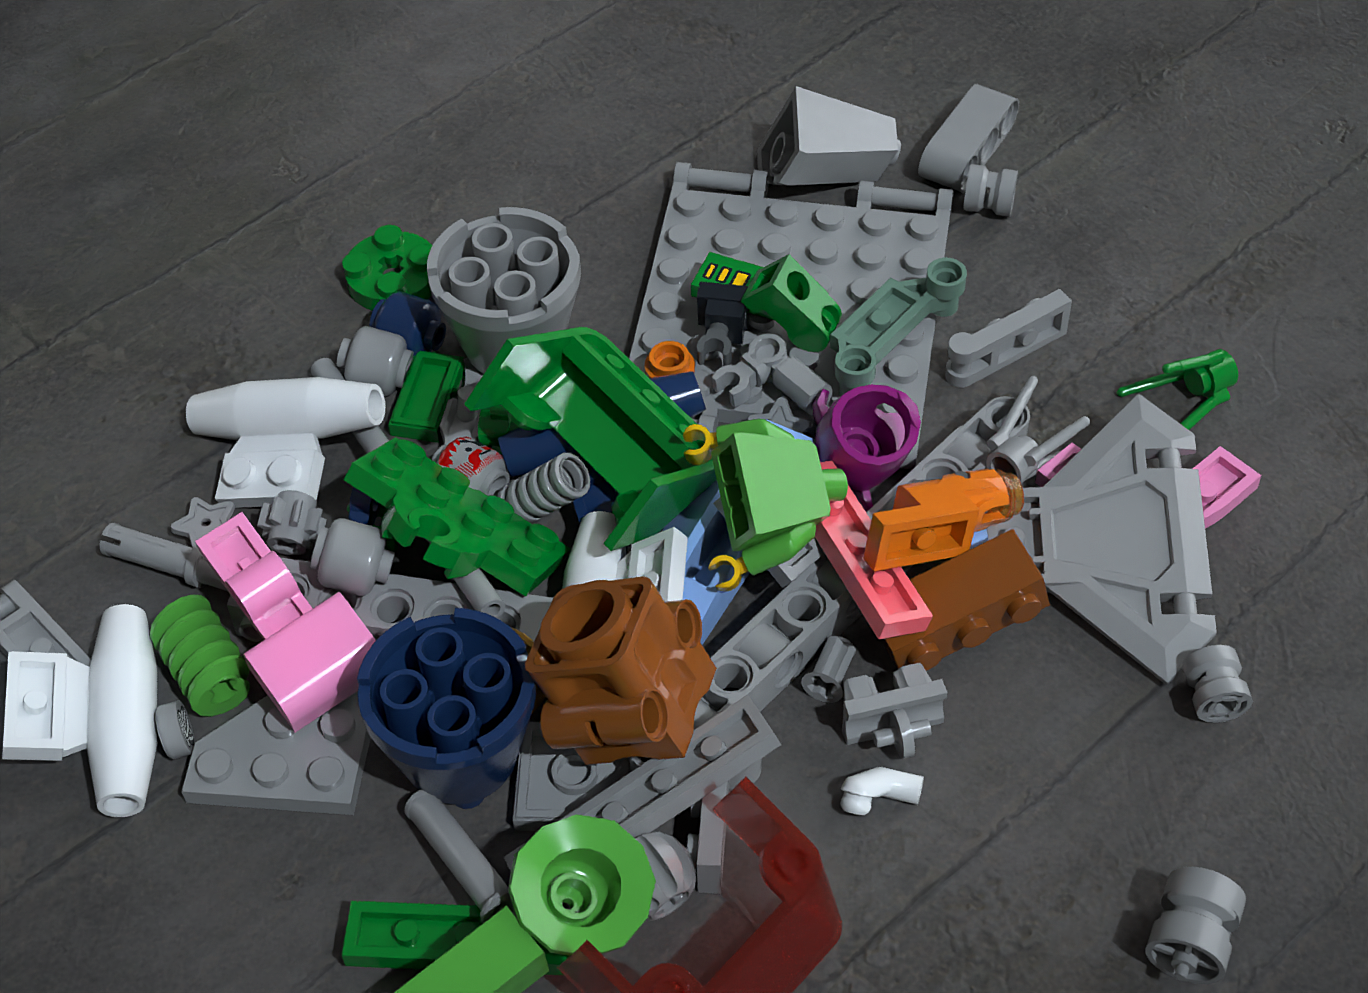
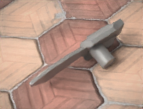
[440,357,483,445]

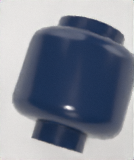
[369,292,446,358]

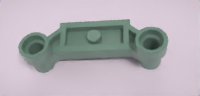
[830,257,967,396]

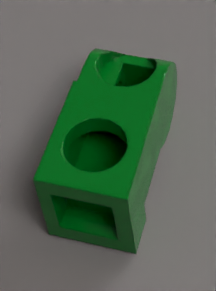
[741,254,842,352]

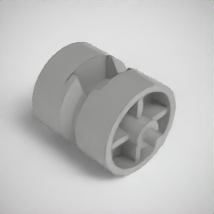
[1145,867,1246,984]

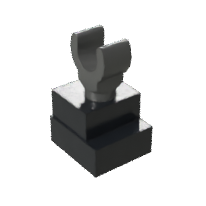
[697,281,750,366]

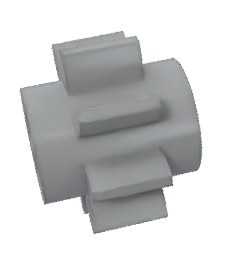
[257,490,327,555]

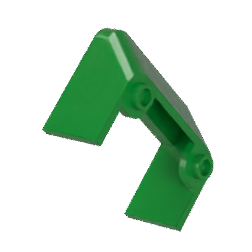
[464,327,717,551]

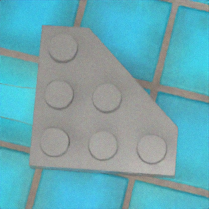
[182,691,371,815]

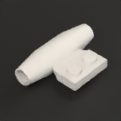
[186,377,385,508]
[562,511,688,602]
[2,604,157,817]

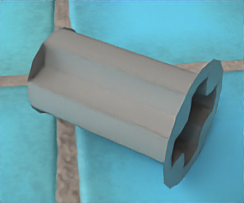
[801,636,856,703]

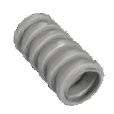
[497,453,590,523]

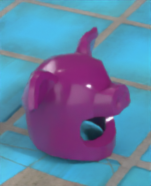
[813,384,921,512]

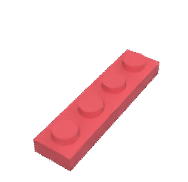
[815,461,933,639]

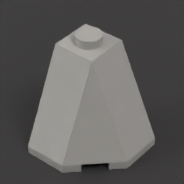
[757,86,901,185]

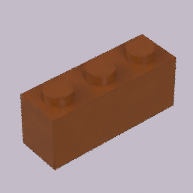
[881,529,1050,671]

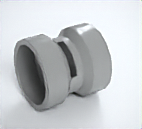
[964,164,1018,217]
[1182,645,1253,723]

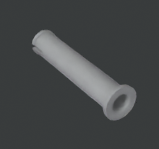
[405,790,517,923]

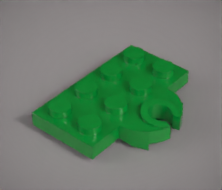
[344,437,571,597]

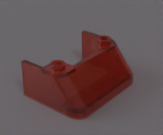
[558,777,842,993]

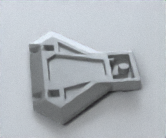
[986,393,1217,686]

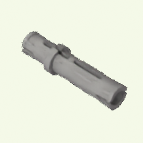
[100,523,228,591]

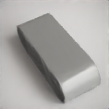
[918,84,1019,193]

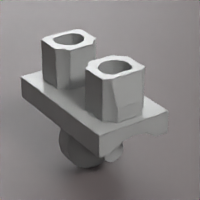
[842,663,947,759]

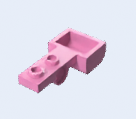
[195,512,376,733]

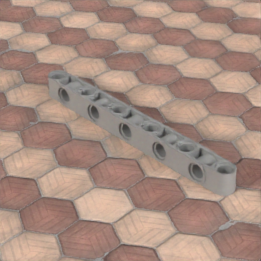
[628,396,1030,772]

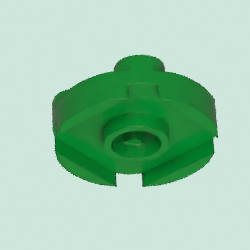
[342,225,432,311]

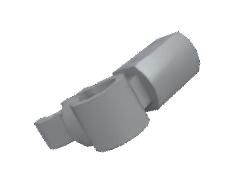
[712,333,833,416]

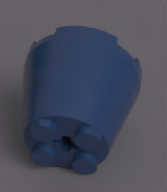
[357,608,536,809]

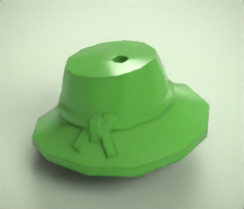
[508,814,656,959]

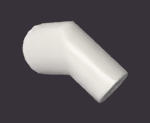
[840,767,924,815]

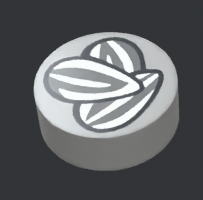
[155,700,195,760]

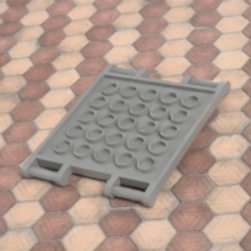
[629,162,953,470]

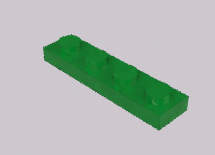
[342,901,587,976]

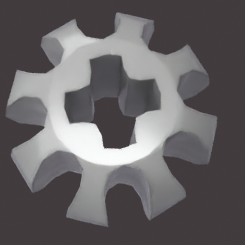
[635,831,696,922]

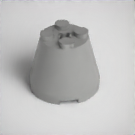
[427,207,581,374]

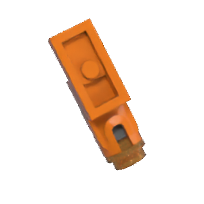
[863,468,1024,571]

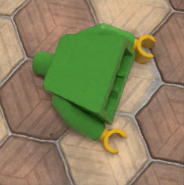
[683,418,848,592]

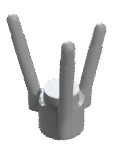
[986,376,1090,488]

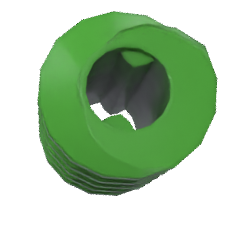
[150,595,250,716]

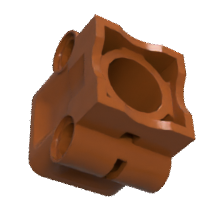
[525,577,717,765]

